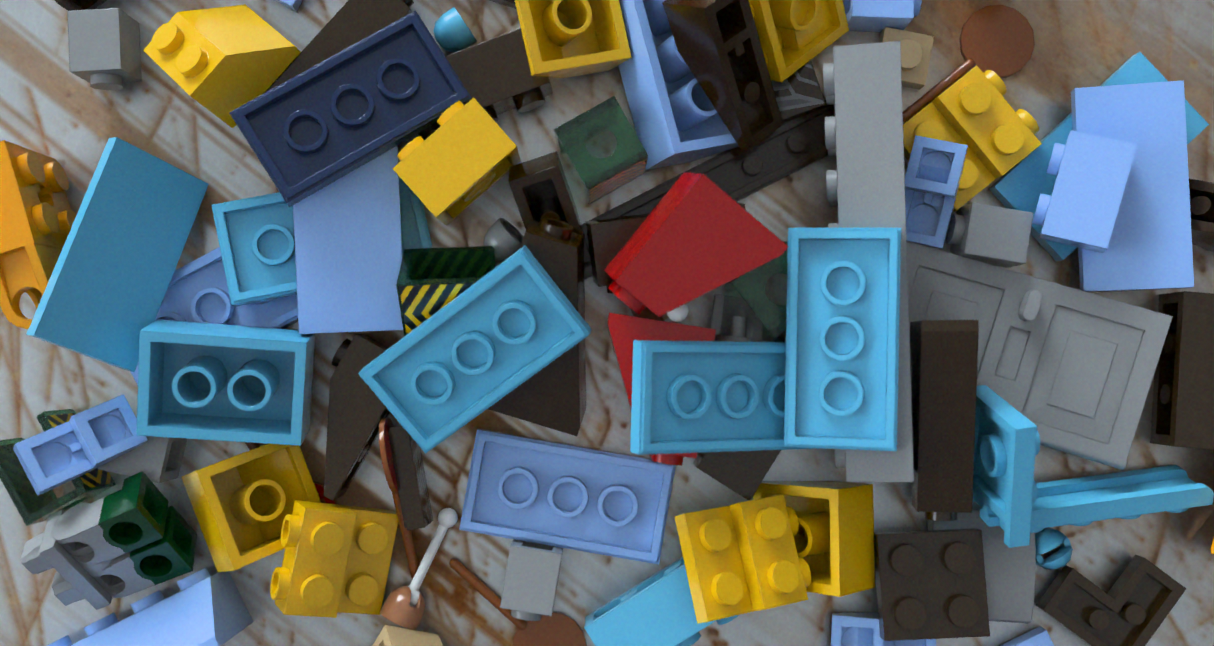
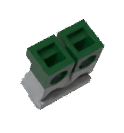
[21,471,197,610]

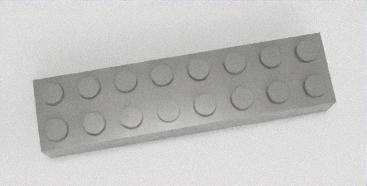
[823,41,914,482]

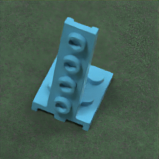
[972,385,1214,548]

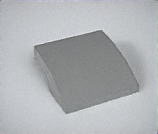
[927,510,1036,624]

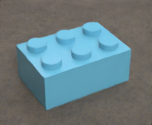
[136,319,315,446]

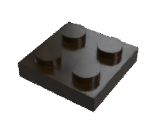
[874,528,990,641]

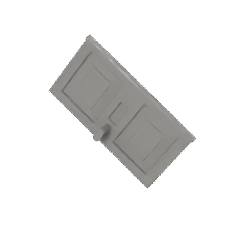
[907,241,1173,470]

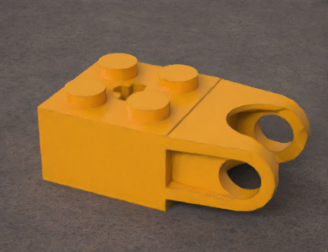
[0,140,76,329]

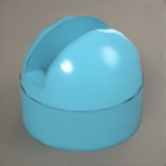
[433,7,477,52]
[1035,527,1073,570]

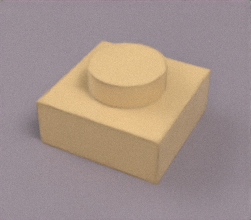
[878,27,934,90]

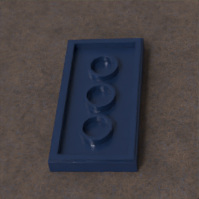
[229,10,472,207]

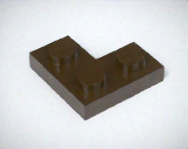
[1036,554,1186,646]

